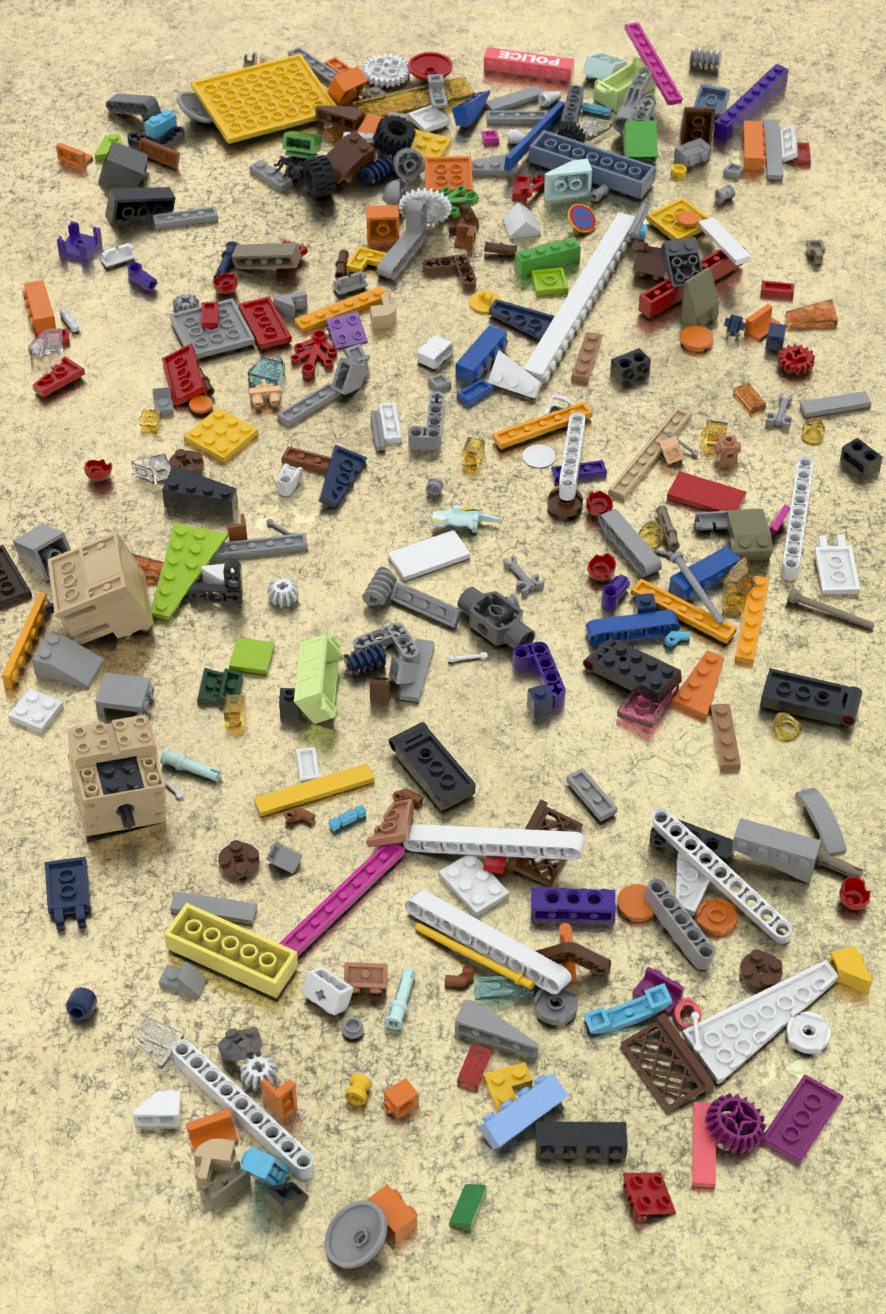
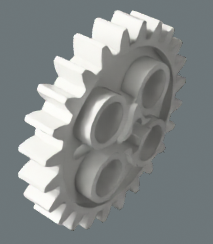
[362,54,410,88]
[399,188,451,226]

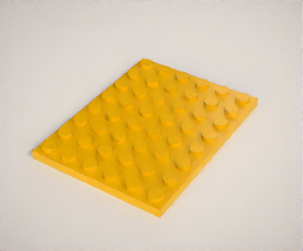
[191,54,337,144]

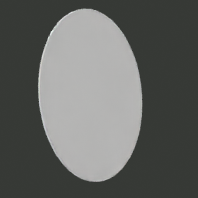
[522,444,556,468]

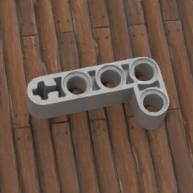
[408,391,445,451]

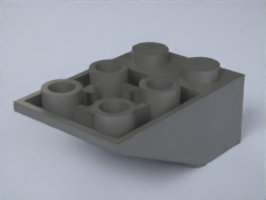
[660,237,703,288]

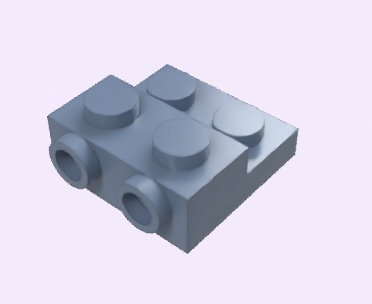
[693,84,730,117]

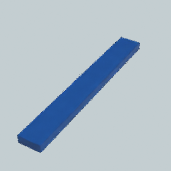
[504,101,565,171]

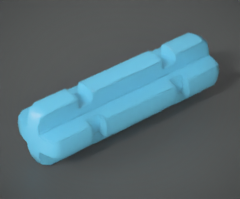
[582,102,611,117]
[328,805,366,831]

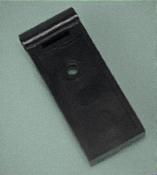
[583,638,682,704]
[760,668,863,726]
[388,722,476,811]

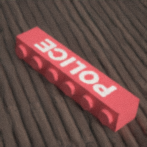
[483,47,575,82]

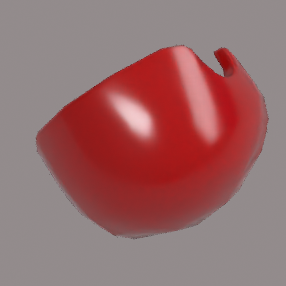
[213,273,238,295]
[84,459,113,482]
[586,490,613,517]
[587,553,616,581]
[839,877,871,910]

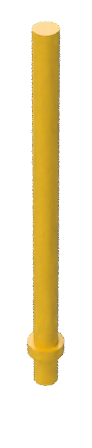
[415,923,535,990]

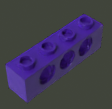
[531,887,616,923]

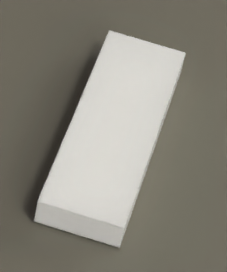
[780,125,798,162]
[378,403,402,444]

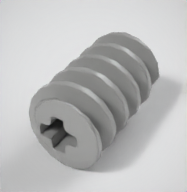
[689,47,722,69]
[362,566,397,606]

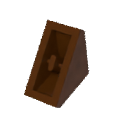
[370,676,393,703]

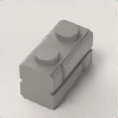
[674,138,711,168]

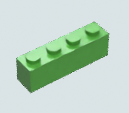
[514,237,581,277]

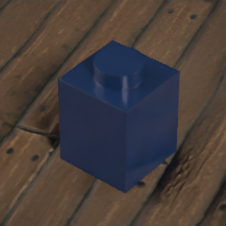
[765,322,787,351]
[633,593,657,614]
[527,684,553,718]

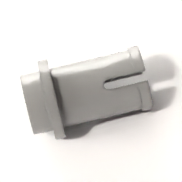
[590,184,609,201]

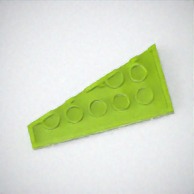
[151,523,228,620]

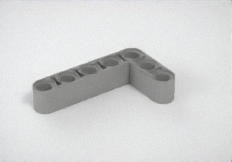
[377,198,427,280]

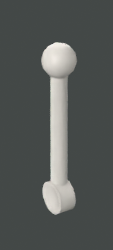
[448,652,487,662]
[163,778,184,800]
[691,1012,702,1053]

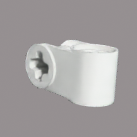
[277,463,303,496]

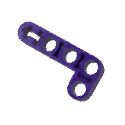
[512,642,566,709]

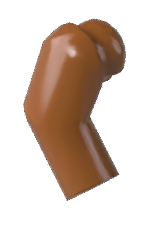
[392,789,423,806]
[284,807,316,823]
[445,966,475,987]

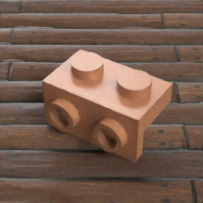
[344,962,388,994]

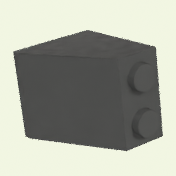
[98,141,149,185]

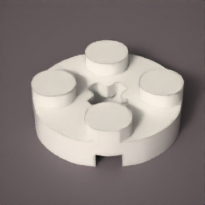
[786,1011,831,1055]

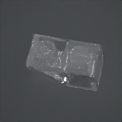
[28,328,64,357]
[131,453,171,484]

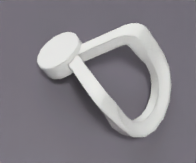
[544,394,572,415]

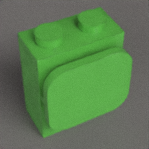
[623,119,658,162]
[282,131,322,159]

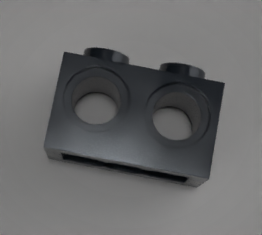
[610,348,651,384]
[840,437,883,478]

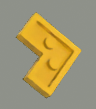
[346,246,387,273]
[483,1062,533,1112]

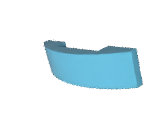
[583,983,673,1034]

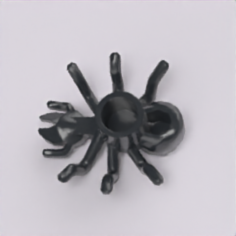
[273,156,304,180]

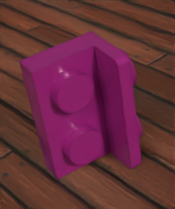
[632,967,684,1017]

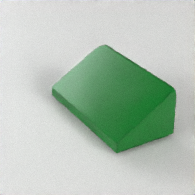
[449,1184,487,1232]

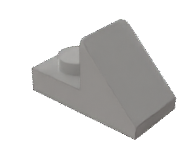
[273,291,308,318]
[152,387,174,416]
[389,657,418,684]
[159,961,207,998]

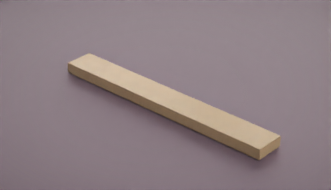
[608,408,692,501]

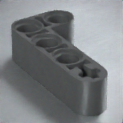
[105,93,161,125]

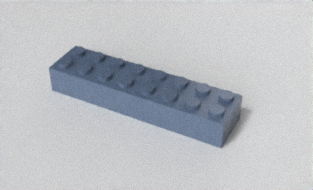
[529,130,656,199]

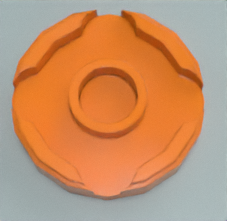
[680,326,713,352]
[617,884,654,922]
[696,898,738,937]

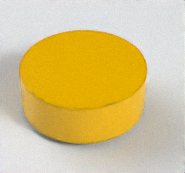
[671,164,687,178]

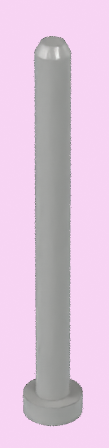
[670,551,724,624]

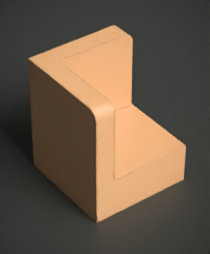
[660,435,684,465]

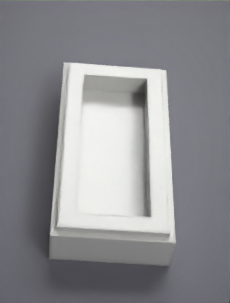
[296,747,320,783]

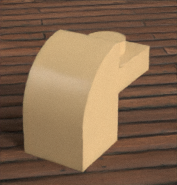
[370,293,397,330]
[194,1139,236,1189]

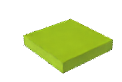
[531,268,569,296]
[229,637,275,675]

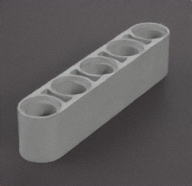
[598,509,662,577]
[644,878,715,970]

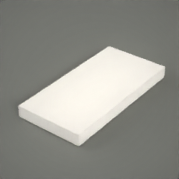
[388,530,470,581]

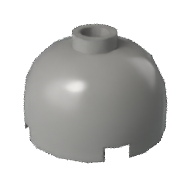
[392,148,425,181]
[382,179,410,211]

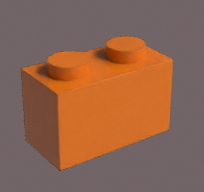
[367,1184,418,1244]

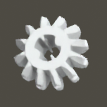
[267,576,299,608]
[240,1053,278,1092]

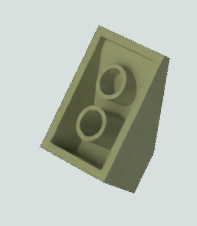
[681,267,719,326]
[727,508,773,561]

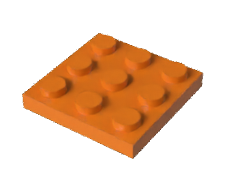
[425,156,473,194]

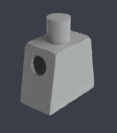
[331,357,368,395]

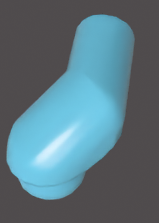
[665,631,690,647]

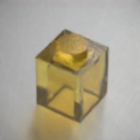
[701,420,728,446]
[462,437,485,467]
[224,695,247,726]

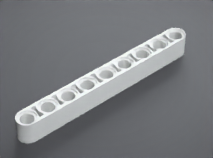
[781,456,814,581]
[652,808,792,944]
[403,824,585,860]
[405,889,571,994]
[172,1039,314,1180]

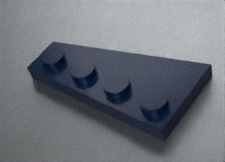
[489,299,555,340]
[318,444,368,508]

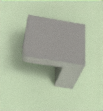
[266,841,303,873]

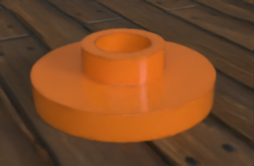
[678,211,699,227]
[189,395,213,414]

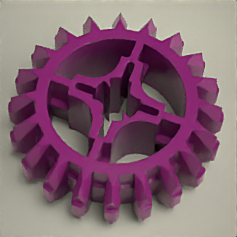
[704,1093,766,1154]

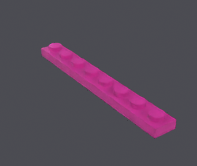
[624,22,683,105]
[279,843,405,957]

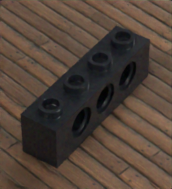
[649,817,735,866]

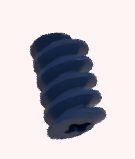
[360,156,395,184]
[344,643,386,676]

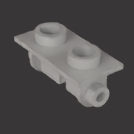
[332,271,369,295]
[694,510,729,531]

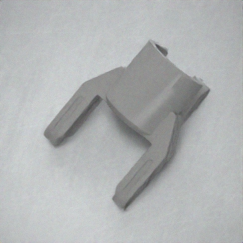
[612,67,657,135]

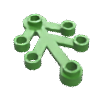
[426,185,479,218]

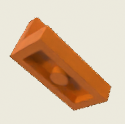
[56,142,93,168]
[744,304,781,341]
[261,1078,297,1121]
[186,1109,239,1153]

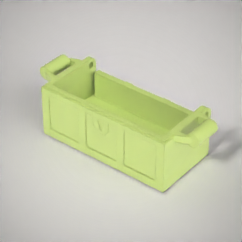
[594,56,656,112]
[294,632,344,724]

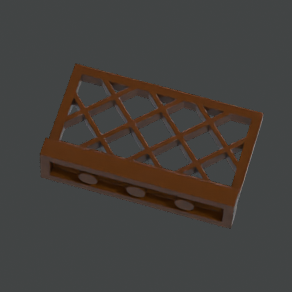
[505,799,583,888]
[620,1013,714,1113]

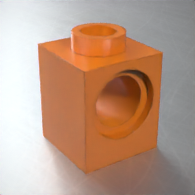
[383,1078,419,1119]

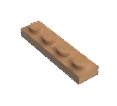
[571,332,603,383]
[710,704,741,770]

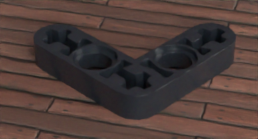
[127,126,185,149]
[189,559,244,603]

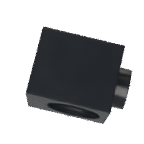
[279,688,300,718]

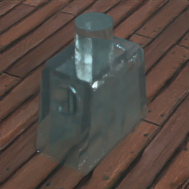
[247,355,285,387]

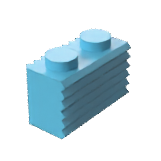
[144,109,177,140]

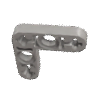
[353,623,420,663]

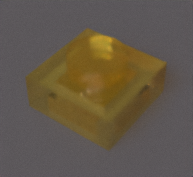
[139,409,161,428]
[722,595,742,615]

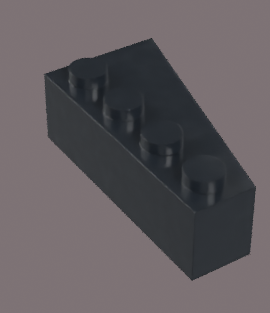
[105,187,176,227]
[162,465,238,516]

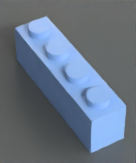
[478,1074,568,1149]

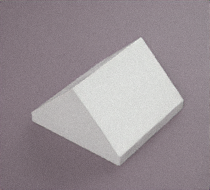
[502,202,541,239]

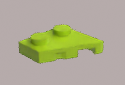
[94,133,123,160]

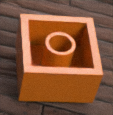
[327,66,368,106]
[366,205,399,244]

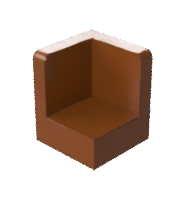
[454,224,476,249]
[227,513,247,542]

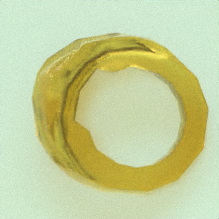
[802,417,825,443]
[639,521,663,547]
[772,713,801,738]

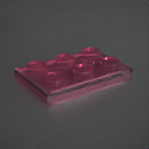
[617,685,679,728]

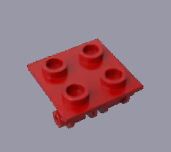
[623,1173,676,1222]

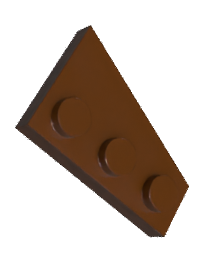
[449,195,479,233]

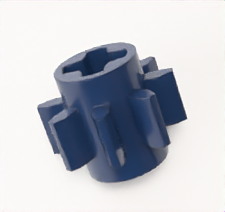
[724,315,746,334]

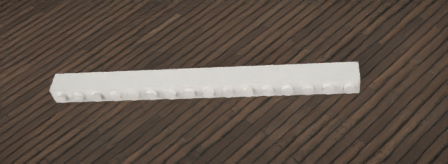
[523,212,635,387]

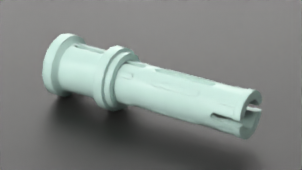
[160,748,221,782]
[384,968,416,1030]

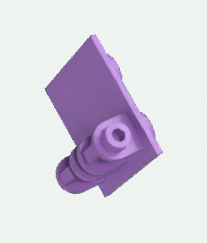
[326,311,368,349]

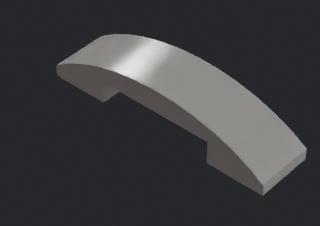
[428,74,448,108]
[795,788,847,855]

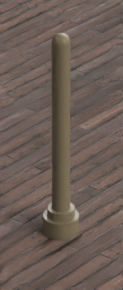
[787,588,874,629]

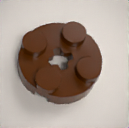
[168,449,204,475]
[547,487,583,519]
[218,840,260,880]
[739,949,783,992]

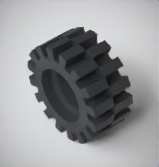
[557,122,586,143]

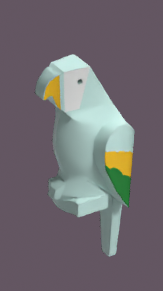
[432,505,501,533]

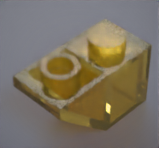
[721,556,756,597]

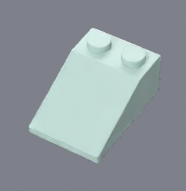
[582,52,628,81]
[544,159,592,201]

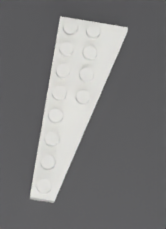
[682,960,839,1085]

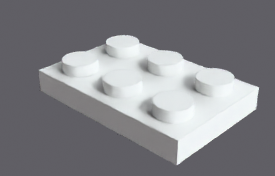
[439,855,509,917]

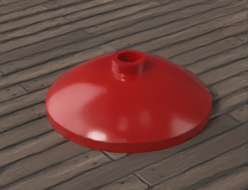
[408,52,453,81]

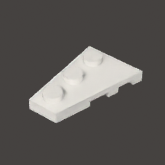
[488,350,542,399]
[675,852,711,916]

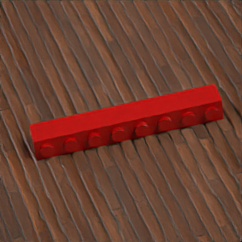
[638,247,745,319]

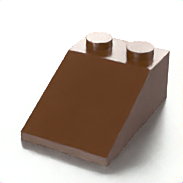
[680,107,716,147]
[326,130,375,184]

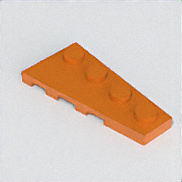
[672,650,724,720]

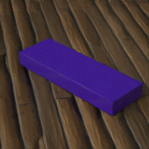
[551,460,607,483]

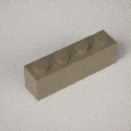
[231,243,301,270]

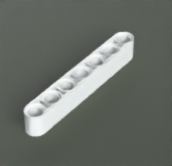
[559,413,585,501]

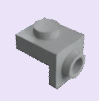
[344,344,370,365]

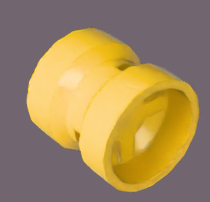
[344,1074,372,1105]

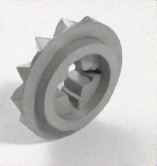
[173,293,199,312]

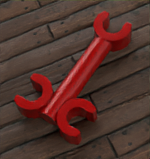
[520,174,545,198]

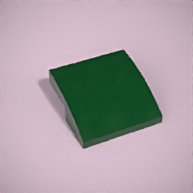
[196,668,243,706]

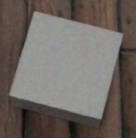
[723,162,744,179]
[428,373,451,392]

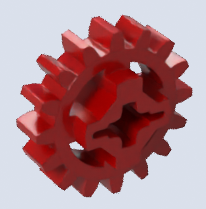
[778,344,815,374]

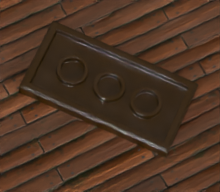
[0,545,32,608]

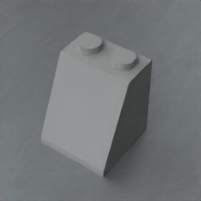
[13,524,71,582]

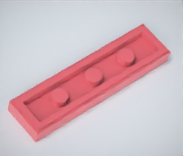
[692,1102,716,1188]

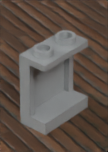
[95,672,154,715]

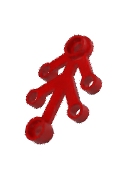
[290,330,337,378]

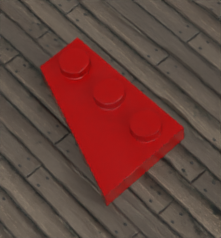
[32,356,85,397]

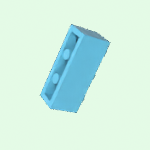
[240,1146,290,1186]

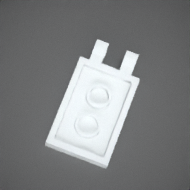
[814,535,860,595]

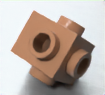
[714,435,741,464]

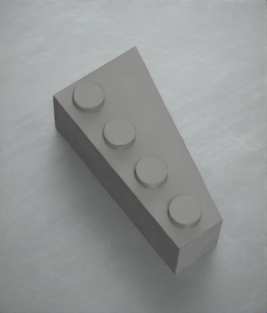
[732,818,821,884]

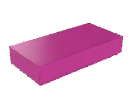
[769,504,790,536]

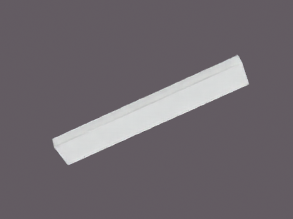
[698,217,751,266]

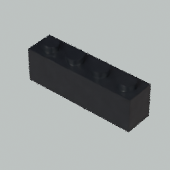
[535,1121,628,1159]

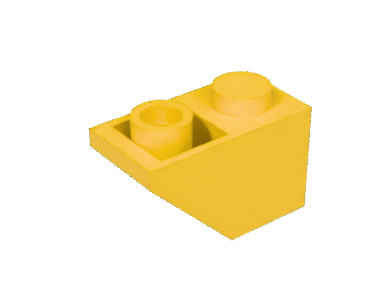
[829,946,873,993]

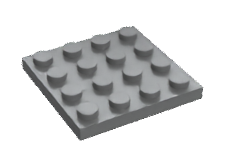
[169,298,255,359]

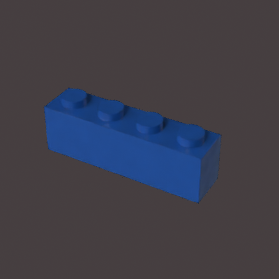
[455,325,508,383]
[669,546,741,601]

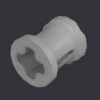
[714,185,735,203]

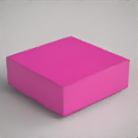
[482,130,499,145]

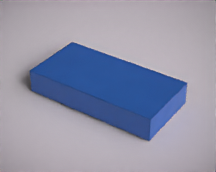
[457,378,494,407]

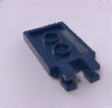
[44,856,91,930]

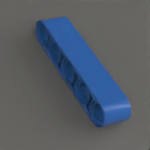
[585,610,680,645]

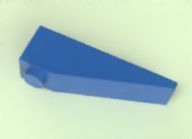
[451,90,491,127]

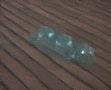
[474,976,534,1000]

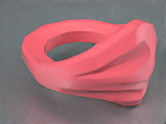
[673,997,702,1029]

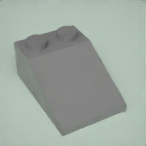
[32,632,104,688]

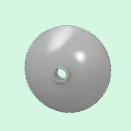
[177,91,214,124]
[325,1200,387,1269]

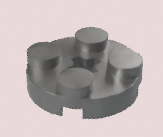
[534,986,578,1027]
[218,1027,263,1061]

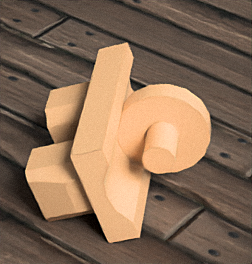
[249,379,281,408]

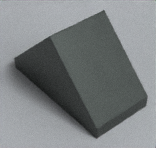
[266,1182,309,1221]

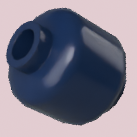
[65,987,97,1020]

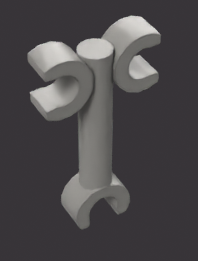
[765,392,793,429]
[503,555,544,596]

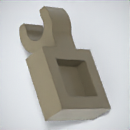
[358,87,386,104]
[805,240,825,264]

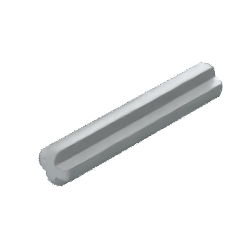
[628,203,650,238]
[370,411,385,451]

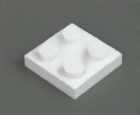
[408,105,450,132]
[8,688,63,733]

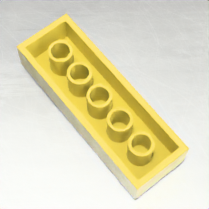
[164,903,298,998]

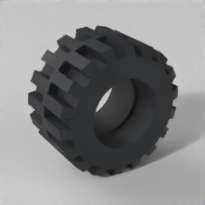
[374,115,416,157]
[303,155,336,198]

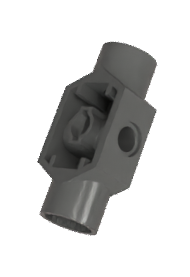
[457,586,535,649]

